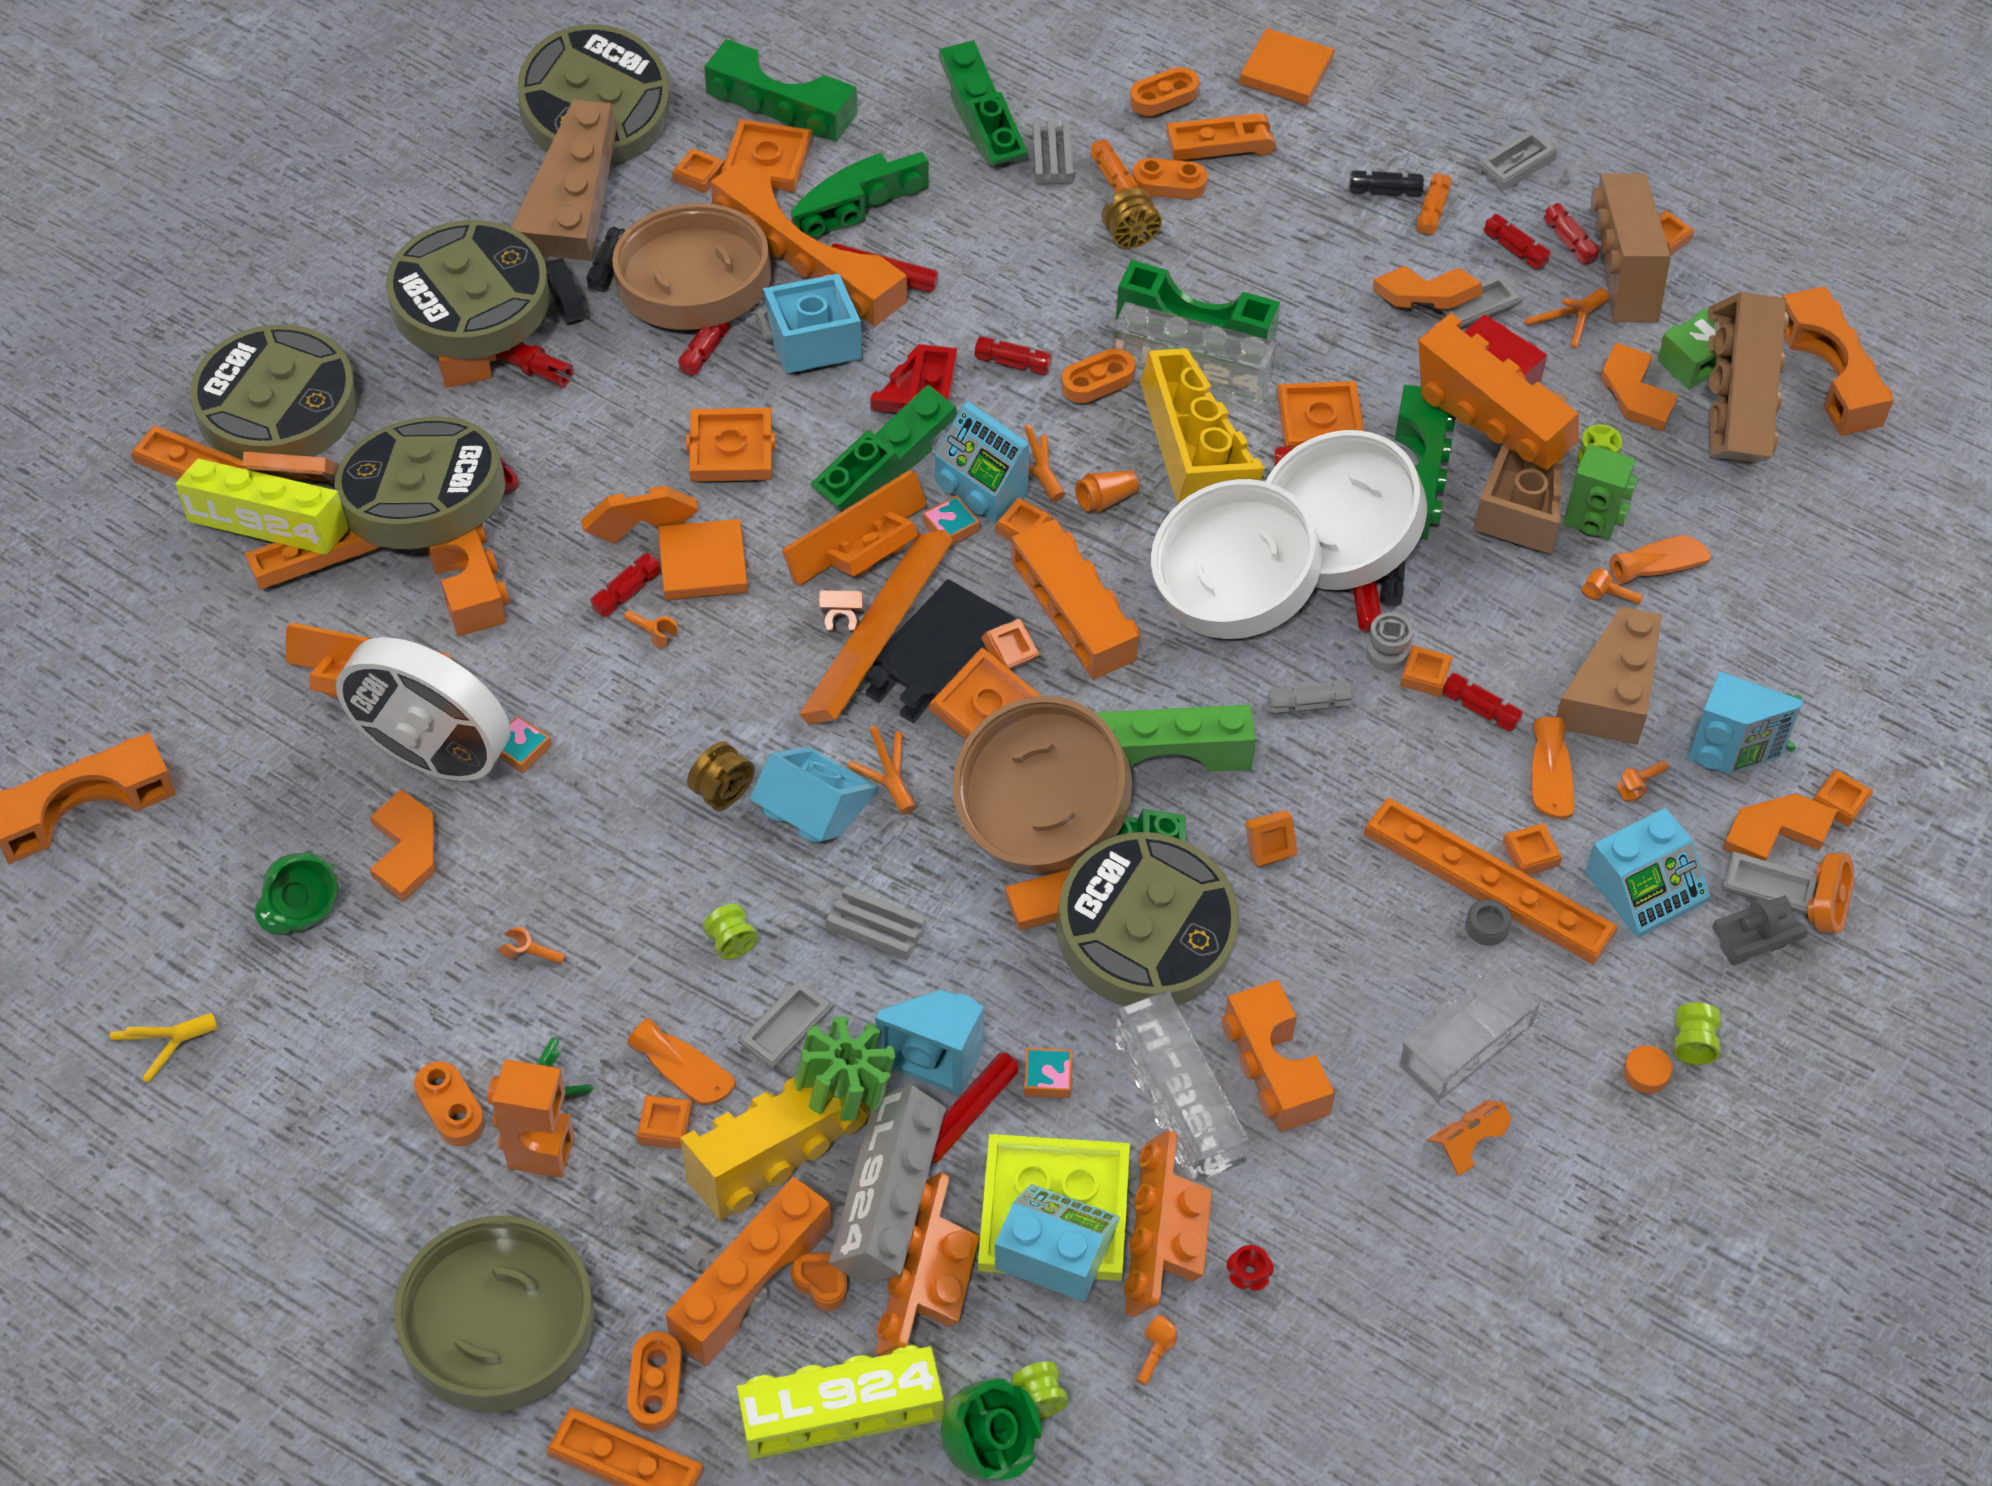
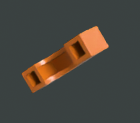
[1782,286,1893,436]
[0,733,176,864]
[665,1176,832,1367]

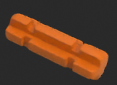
[1090,139,1138,193]
[1416,172,1452,236]

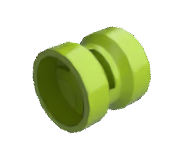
[1673,1002,1721,1065]

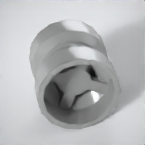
[1366,613,1413,671]

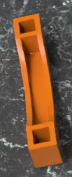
[710,158,907,327]

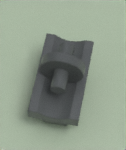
[1712,895,1808,965]

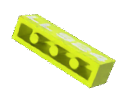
[175,459,349,555]
[737,1345,944,1460]

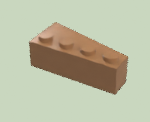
[511,100,617,261]
[1591,173,1671,322]
[1708,291,1789,463]
[1473,384,1566,555]

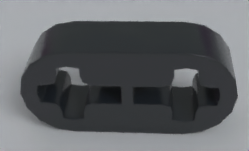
[545,258,585,324]

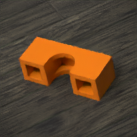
[426,523,510,637]
[1221,979,1335,1132]
[487,1059,574,1178]

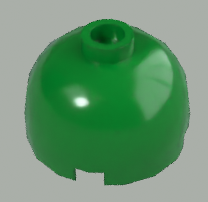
[940,1378,1042,1482]

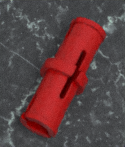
[495,342,574,388]

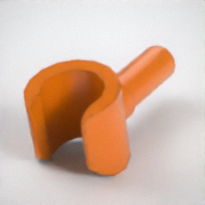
[1581,568,1643,605]
[624,610,678,648]
[1616,760,1668,802]
[498,927,565,965]
[1136,1314,1177,1386]

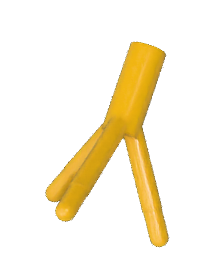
[109,1013,217,1082]

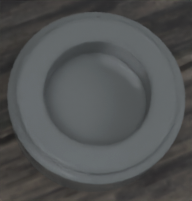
[1465,899,1512,946]

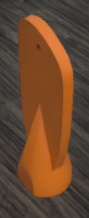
[1609,535,1711,584]
[1531,717,1574,819]
[627,1018,735,1105]

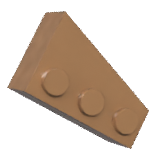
[1556,606,1662,745]

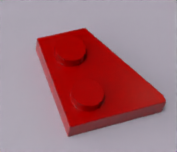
[870,344,957,413]

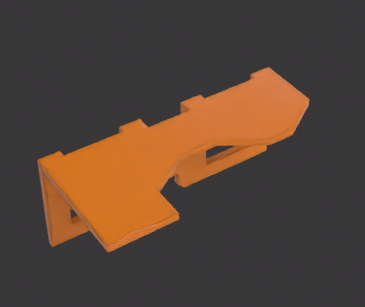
[1427,1099,1512,1176]

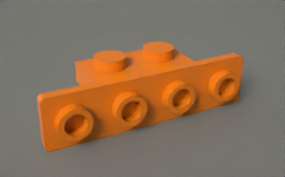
[782,470,927,585]
[285,622,451,698]
[1124,1130,1212,1317]
[875,1172,979,1356]

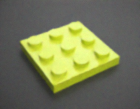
[978,1134,1130,1281]

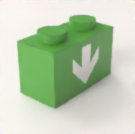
[1657,308,1716,390]

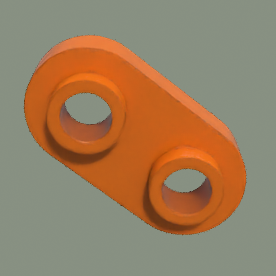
[1130,67,1199,116]
[1132,158,1208,200]
[1061,348,1135,403]
[1808,853,1854,933]
[414,1061,485,1146]
[627,1331,682,1431]

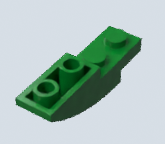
[939,40,1028,166]
[791,151,929,238]
[810,385,958,510]

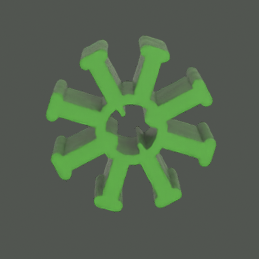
[794,1016,895,1121]

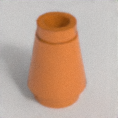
[1075,470,1139,513]

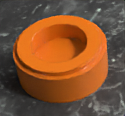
[1623,1045,1672,1094]

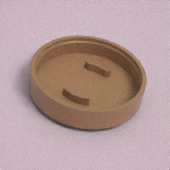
[612,203,771,330]
[952,696,1132,875]

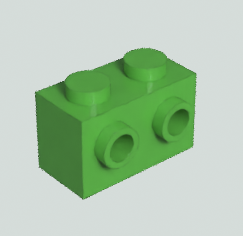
[1563,444,1639,540]

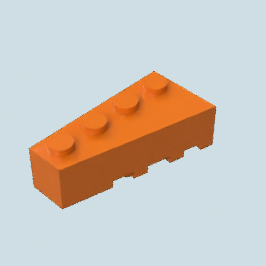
[1418,313,1579,470]

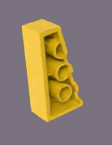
[1140,348,1265,505]
[680,1076,870,1221]

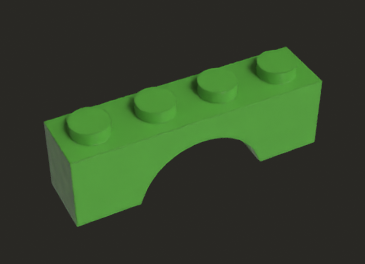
[1095,705,1255,772]

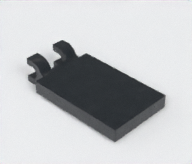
[866,579,1016,724]

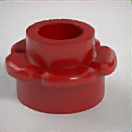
[1226,1245,1274,1291]

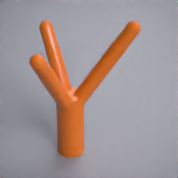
[1524,288,1609,349]
[1024,424,1066,502]
[848,725,916,815]

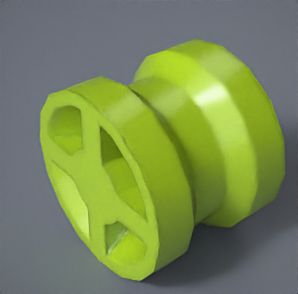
[1577,424,1623,465]
[702,903,759,960]
[1011,1361,1069,1420]

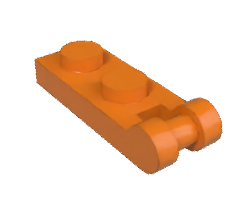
[1166,113,1276,160]

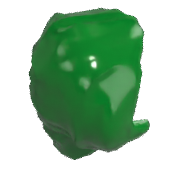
[254,850,339,935]

